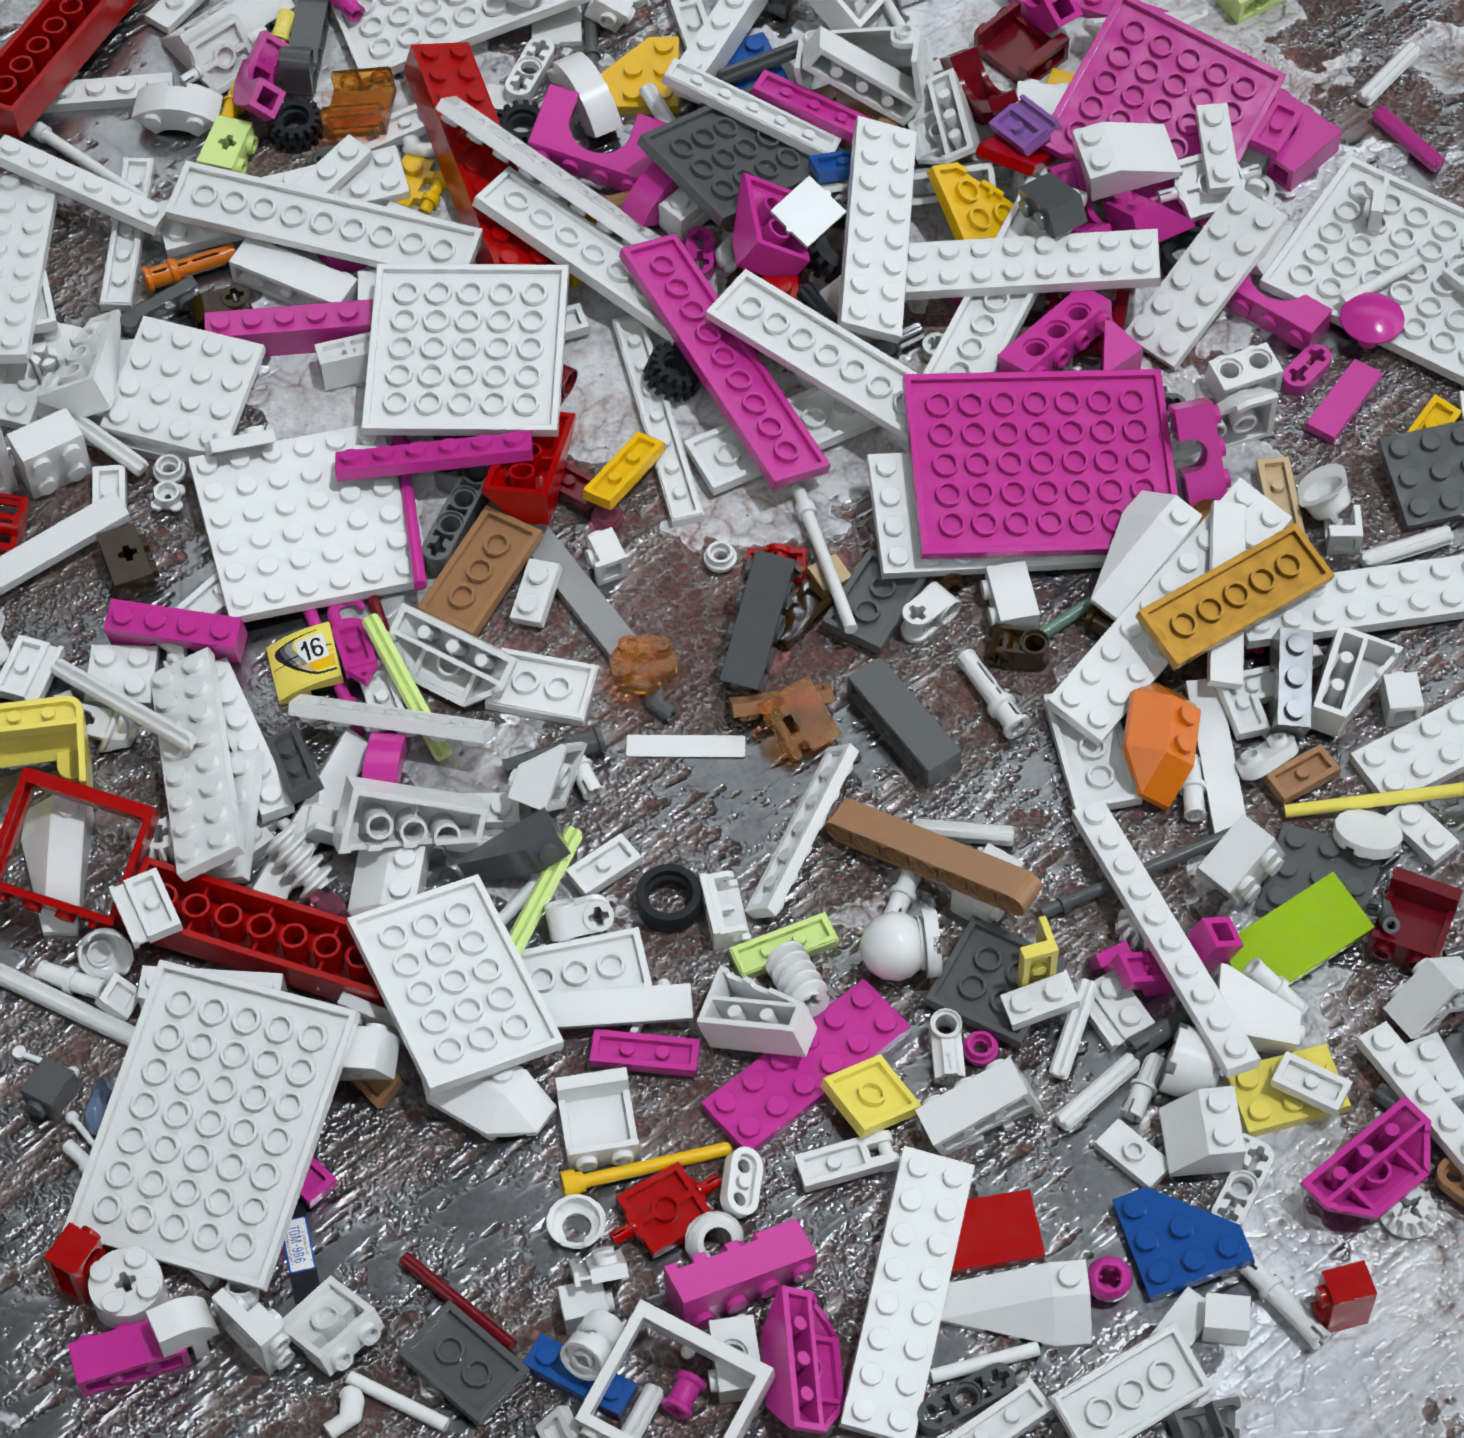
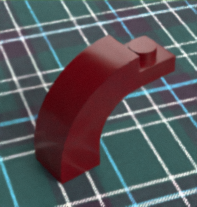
[940,46,1019,125]

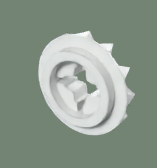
[1380,1186,1438,1239]

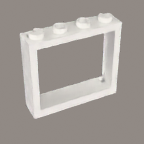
[574,1299,776,1438]

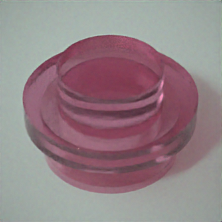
[591,504,624,532]

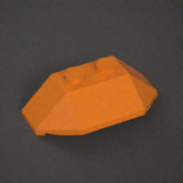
[1122,682,1201,810]

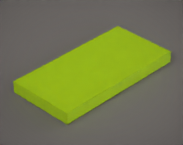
[1227,872,1375,986]

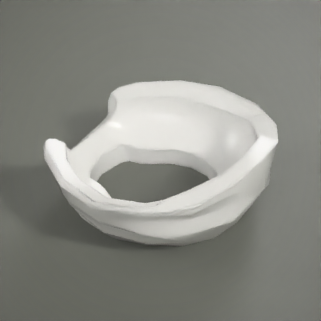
[546,1194,607,1249]
[685,1211,744,1258]

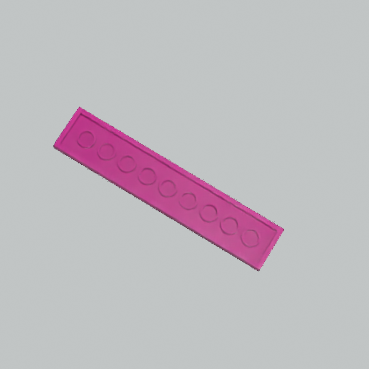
[619,233,831,490]

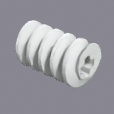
[265,820,338,900]
[765,941,830,1018]

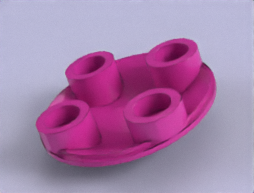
[1339,292,1405,349]

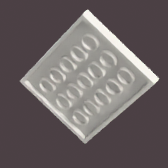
[347,874,564,1096]

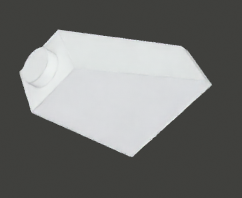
[1210,963,1305,1055]

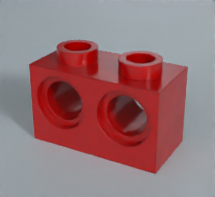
[43,1222,107,1305]

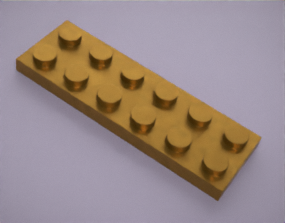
[1135,523,1335,671]

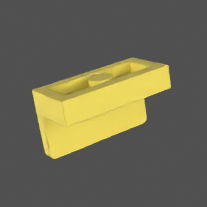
[1017,916,1059,988]

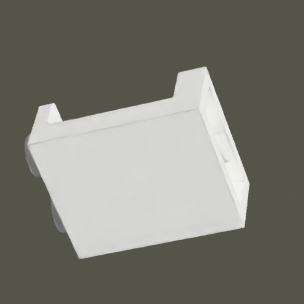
[555,1067,641,1172]

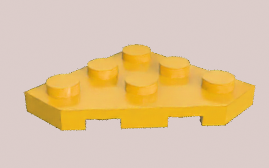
[601,37,679,115]
[926,162,1014,240]

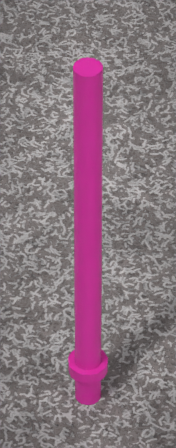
[391,435,427,590]

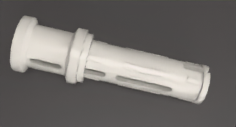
[956,649,1031,739]

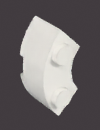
[131,81,223,137]

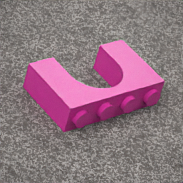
[527,83,666,192]
[1266,88,1342,192]

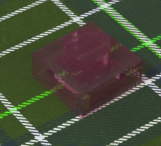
[309,888,348,918]

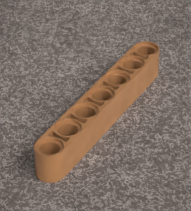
[824,798,1043,916]

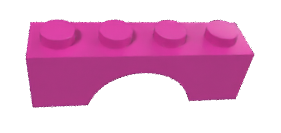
[1225,272,1333,350]
[104,598,248,664]

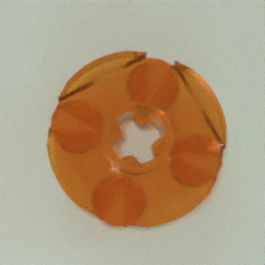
[609,635,678,694]

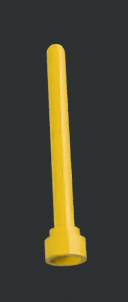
[559,1142,732,1197]

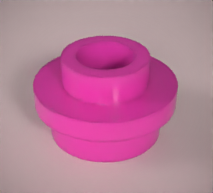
[963,1031,999,1066]

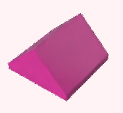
[1100,319,1143,370]

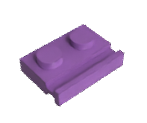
[989,94,1062,157]

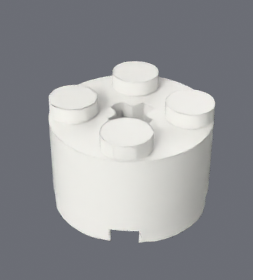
[1158,1023,1220,1098]
[88,1246,169,1329]

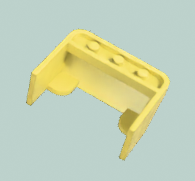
[0,696,95,809]

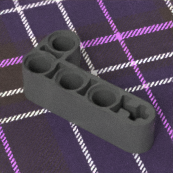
[279,0,331,96]
[422,465,490,578]

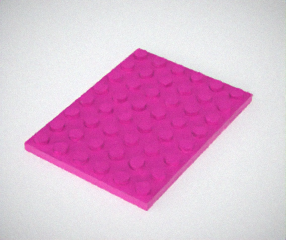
[902,369,1178,560]

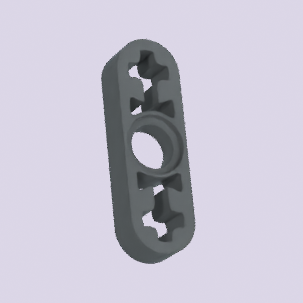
[917,1362,1016,1437]

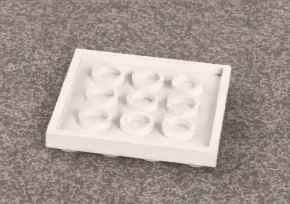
[99,316,266,456]

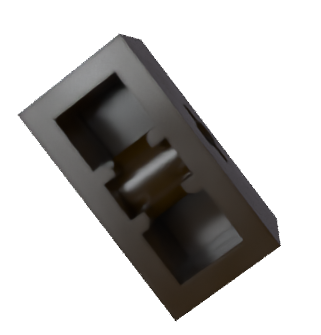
[96,523,160,601]

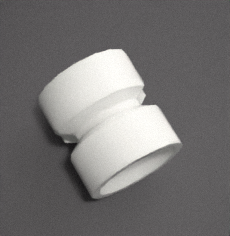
[560,1309,625,1381]

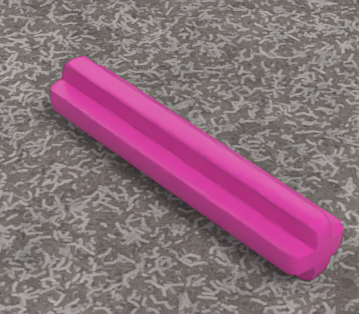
[1372,106,1445,172]

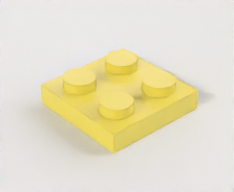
[820,1054,922,1139]

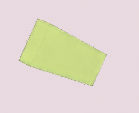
[728,912,839,979]

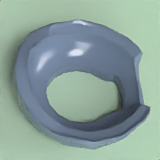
[84,1076,115,1135]

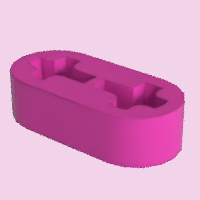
[686,226,714,281]
[1282,344,1332,396]

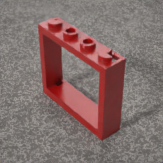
[0,766,161,932]

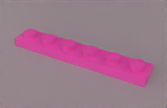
[335,431,533,482]

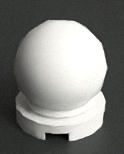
[859,908,943,981]

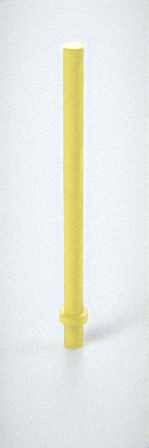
[1284,782,1464,818]

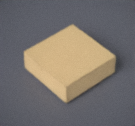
[807,553,851,595]

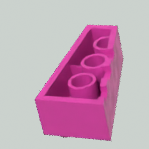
[664,1218,817,1330]

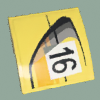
[266,621,344,705]

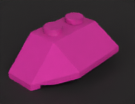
[1300,1096,1431,1221]
[760,1285,845,1434]

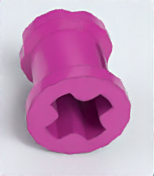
[660,1370,707,1420]

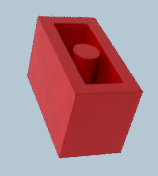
[1311,1260,1377,1333]

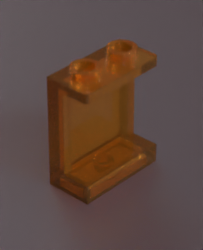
[320,66,397,139]

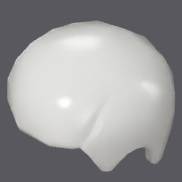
[76,928,134,980]

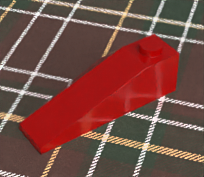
[482,412,576,525]

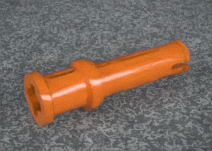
[140,243,236,294]

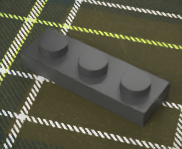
[266,723,325,804]

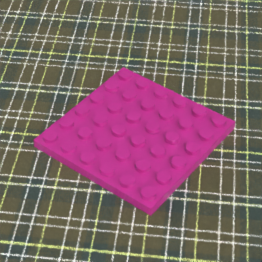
[1039,0,1287,228]

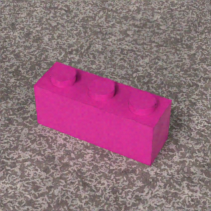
[67,1320,192,1398]

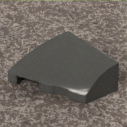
[1166,1396,1241,1438]

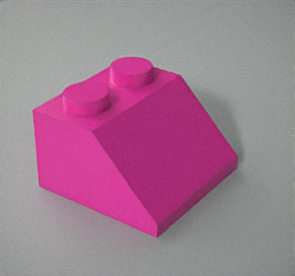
[1103,190,1195,243]

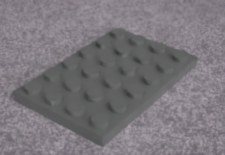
[637,84,844,227]

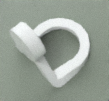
[1245,174,1275,207]

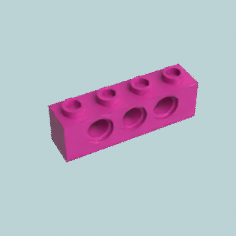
[997,290,1113,372]

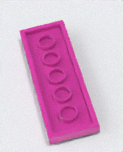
[701,979,911,1152]

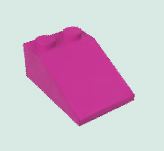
[732,172,810,277]

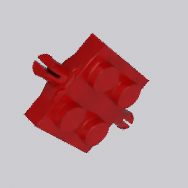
[608,1161,722,1259]

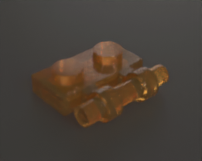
[758,675,842,763]

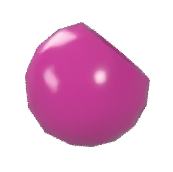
[1087,1255,1133,1302]

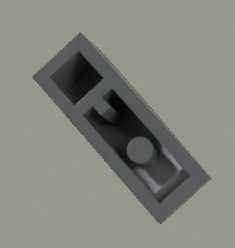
[455,807,571,884]

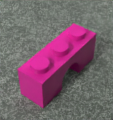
[1168,397,1231,506]

